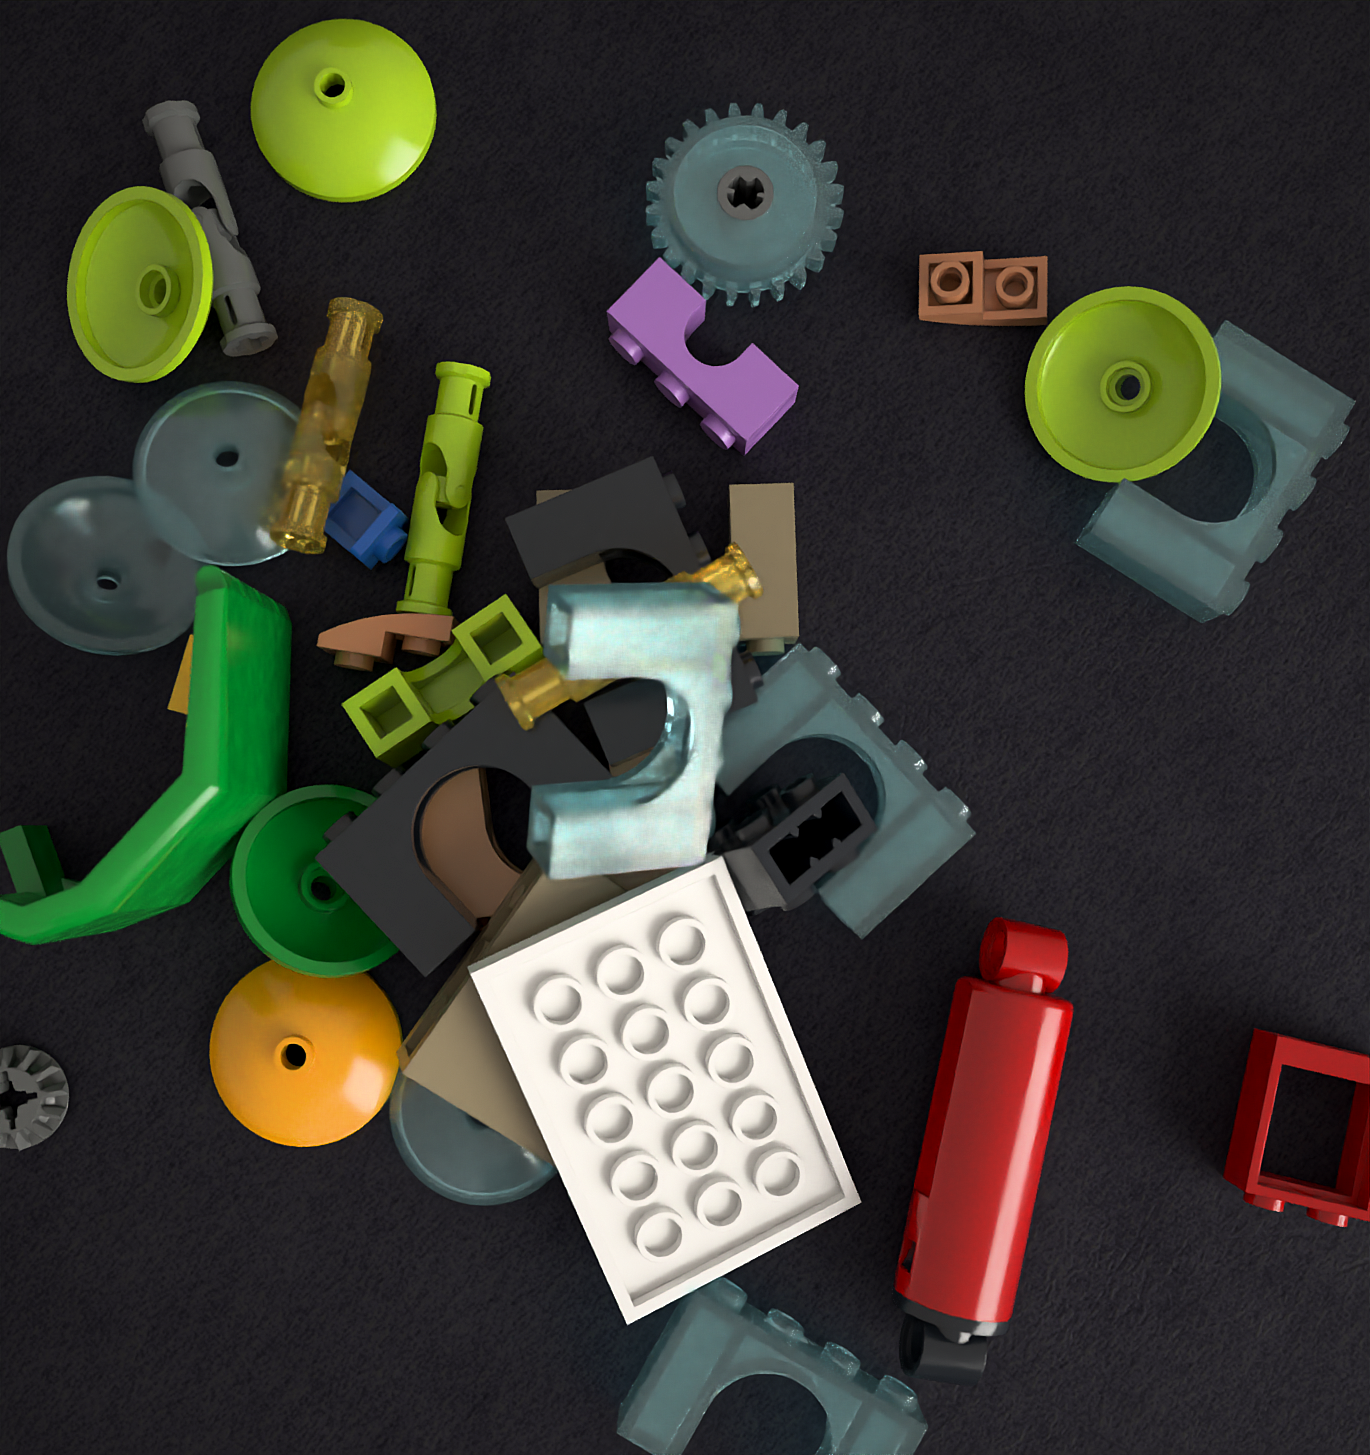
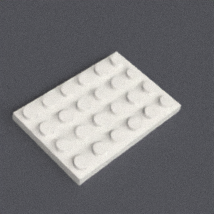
[467,851,861,1325]

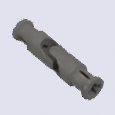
[142,100,278,357]

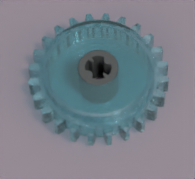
[646,103,844,306]

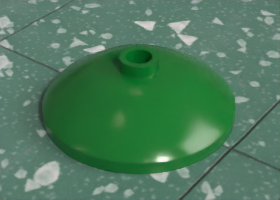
[230,785,399,978]

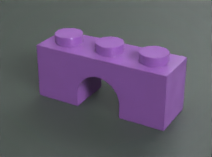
[607,257,799,456]

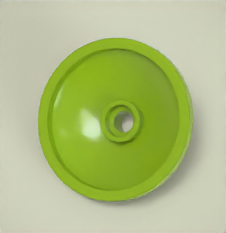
[251,19,437,202]
[67,186,214,383]
[1025,286,1221,482]

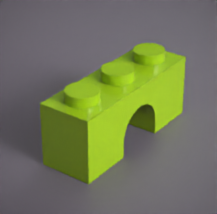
[342,594,553,768]

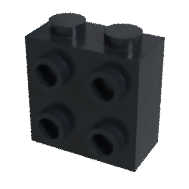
[685,772,878,916]

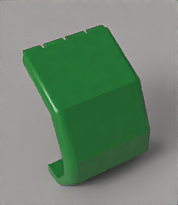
[0,565,292,945]

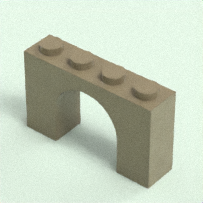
[536,483,799,662]

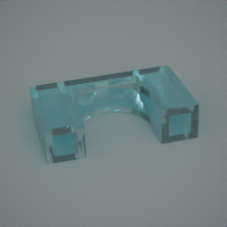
[1075,320,1356,623]
[527,582,741,880]
[685,642,976,940]
[616,1276,928,1455]

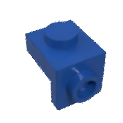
[309,470,410,570]

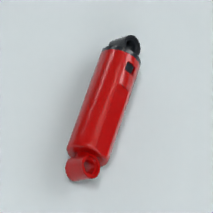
[891,917,1074,1387]

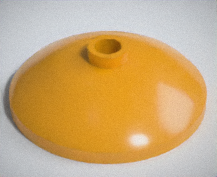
[209,960,403,1147]

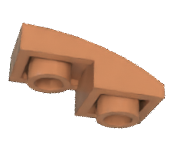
[919,251,1048,326]
[317,613,460,672]

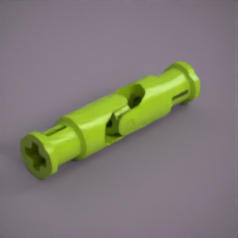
[396,362,491,616]

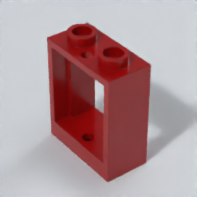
[1223,1028,1370,1227]

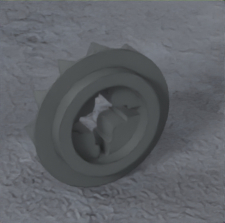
[0,1045,69,1151]

